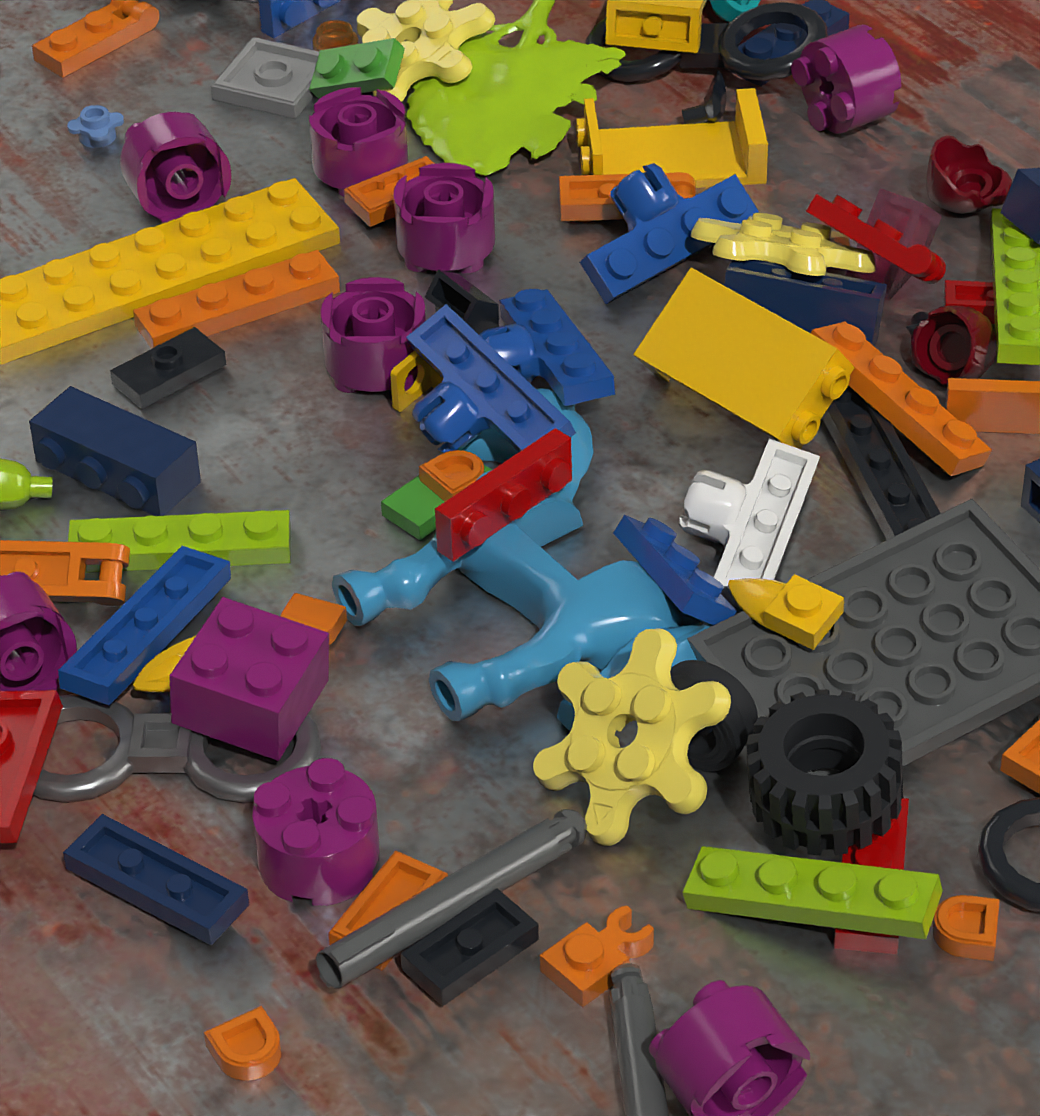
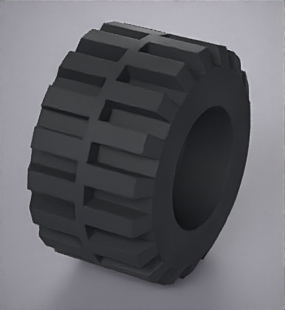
[746,689,903,856]

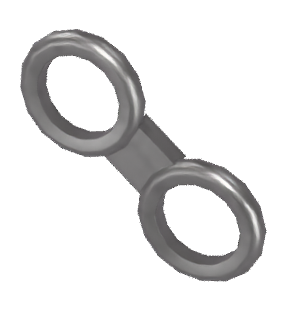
[33,694,321,803]

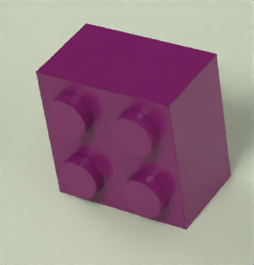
[169,597,329,761]

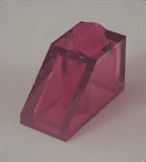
[845,188,942,300]

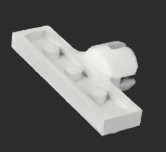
[679,438,820,609]

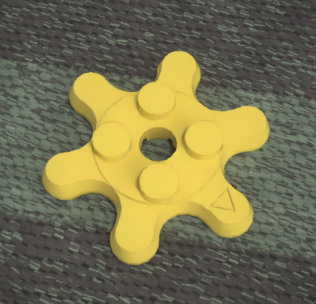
[357,0,495,102]
[691,213,876,276]
[533,628,731,846]

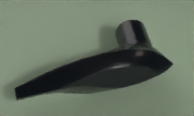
[682,70,726,124]

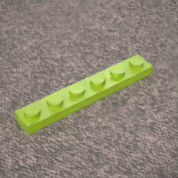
[990,208,1040,365]

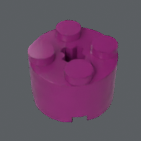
[791,25,901,134]
[309,87,408,197]
[120,112,232,223]
[394,163,495,273]
[321,277,426,393]
[0,571,77,691]
[253,758,380,906]
[649,980,810,1116]

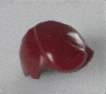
[926,135,1012,214]
[910,305,996,386]

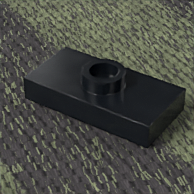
[110,327,226,409]

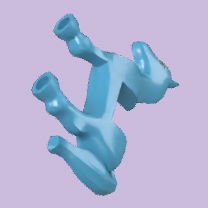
[332,389,713,730]

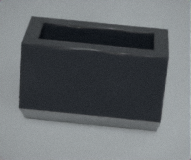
[424,269,499,335]

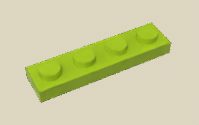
[68,510,291,573]
[682,846,943,939]

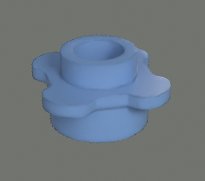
[67,105,124,148]

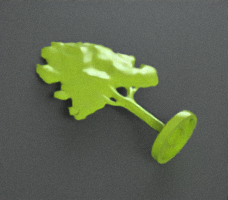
[406,0,626,175]

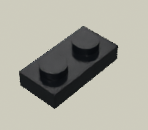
[401,888,539,1006]

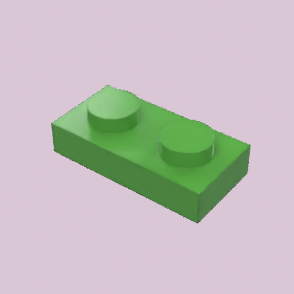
[309,38,405,99]

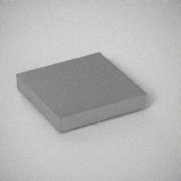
[211,37,319,119]

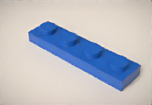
[58,546,231,705]

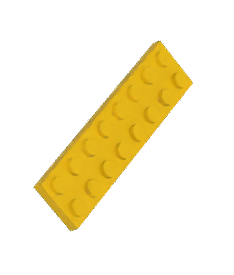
[0,178,340,365]

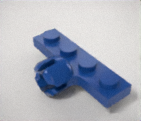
[579,163,760,304]
[480,289,615,406]
[406,304,576,453]

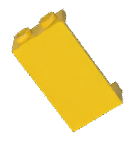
[605,0,707,53]
[576,88,768,188]
[633,267,855,449]

